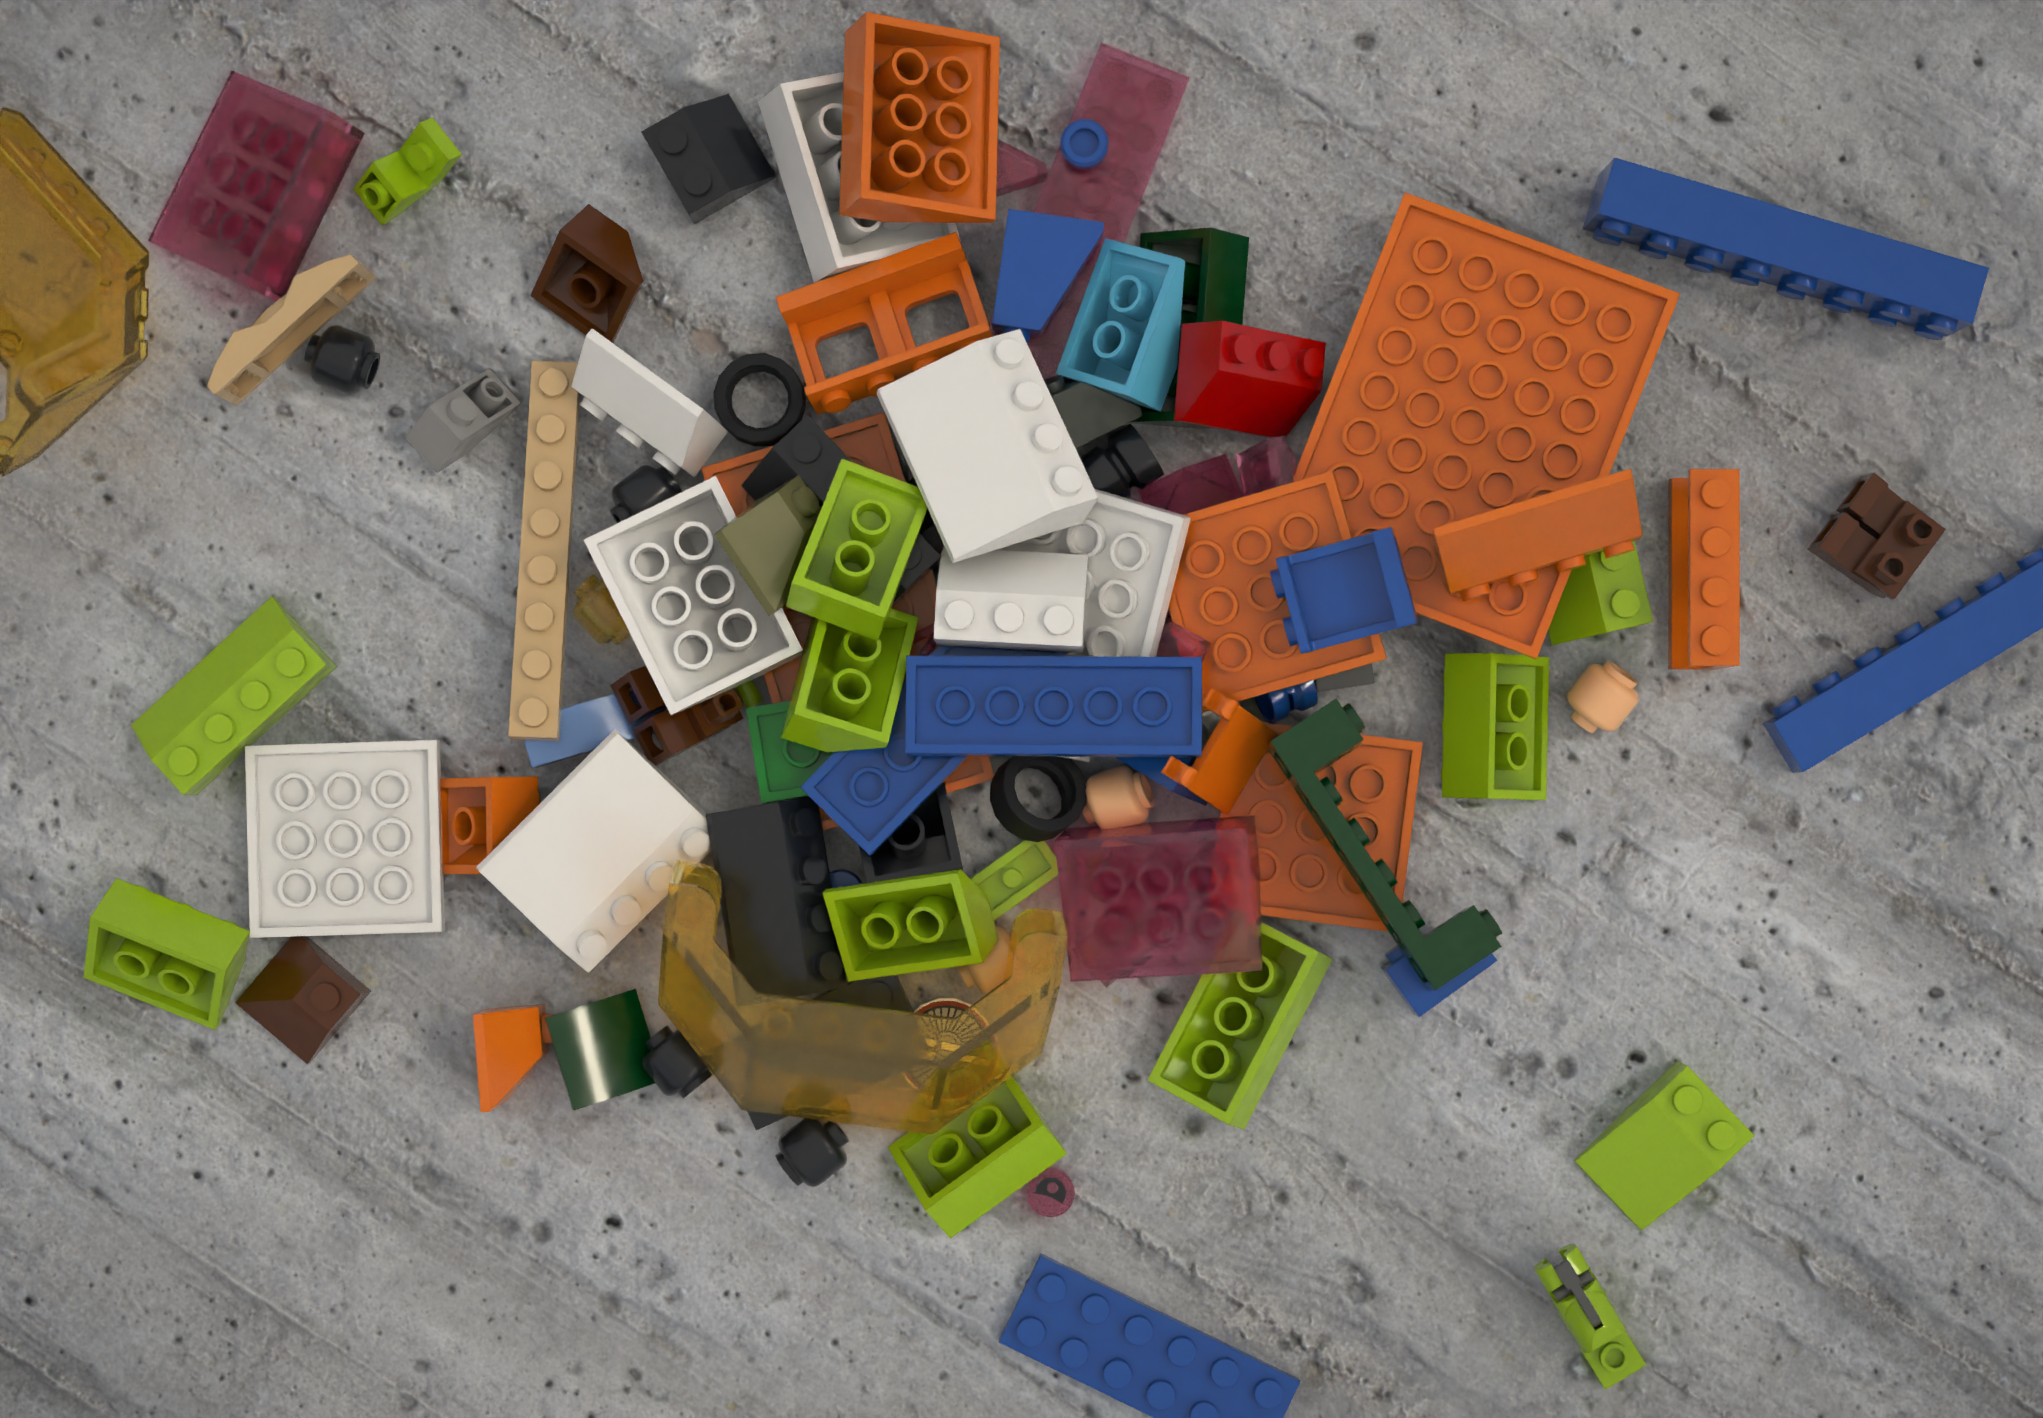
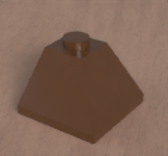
[530,204,643,343]
[235,936,371,1065]

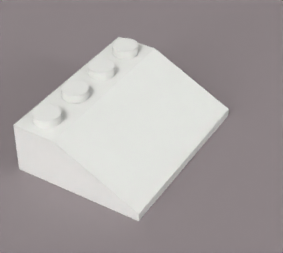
[758,72,961,283]
[876,329,1098,563]
[584,476,803,715]
[476,730,712,973]

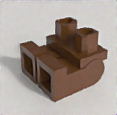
[1807,473,1946,599]
[610,666,744,766]

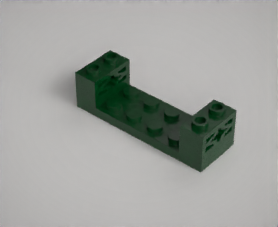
[1268,699,1502,991]

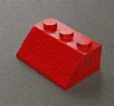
[1174,321,1326,440]

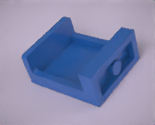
[1270,527,1418,654]

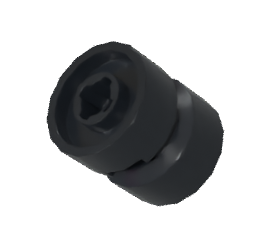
[1080,424,1164,499]

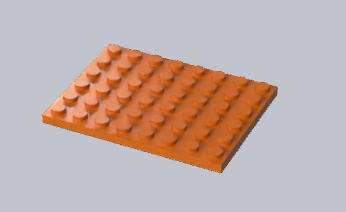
[1291,192,1680,659]

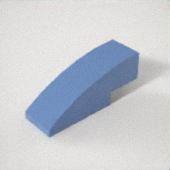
[524,689,667,768]

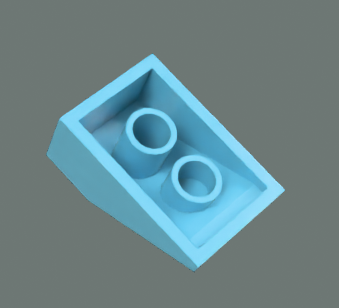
[1056,238,1185,412]

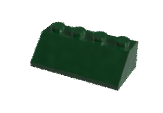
[1129,228,1249,429]

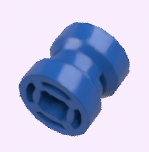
[1254,680,1318,724]

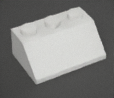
[571,328,728,477]
[934,547,1088,653]

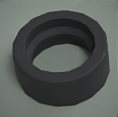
[713,353,806,447]
[990,756,1086,842]

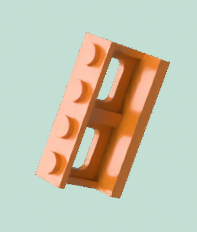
[776,232,993,415]
[1668,469,1740,670]

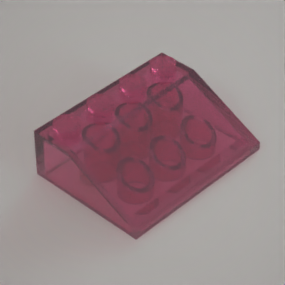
[148,70,365,302]
[1055,815,1262,982]

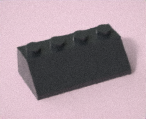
[741,415,941,608]
[706,797,848,1006]

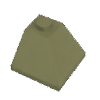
[714,475,821,616]

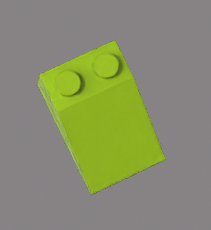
[786,459,928,641]
[1574,1061,1755,1231]

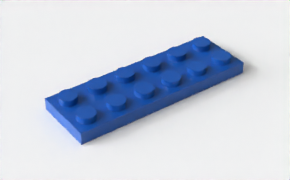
[800,645,1070,856]
[905,656,1202,757]
[999,1253,1300,1418]

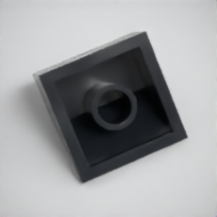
[641,94,776,224]
[859,782,963,883]

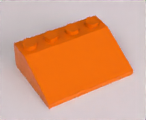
[839,12,1000,223]
[1433,469,1643,601]

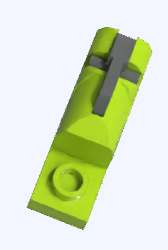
[1534,1244,1646,1390]

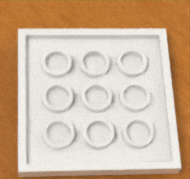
[997,489,1191,657]
[245,740,445,938]

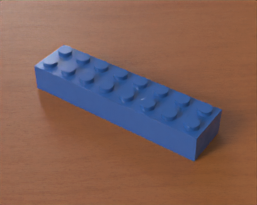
[1583,157,1989,340]

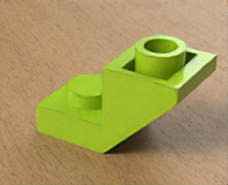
[353,117,462,226]

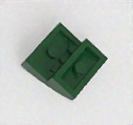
[544,989,655,1111]

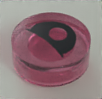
[1027,1167,1075,1217]

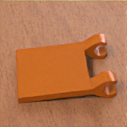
[1161,688,1277,815]

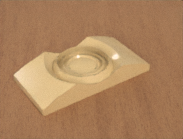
[207,254,377,406]

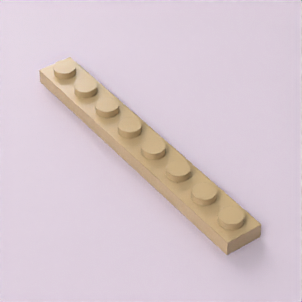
[508,361,580,741]

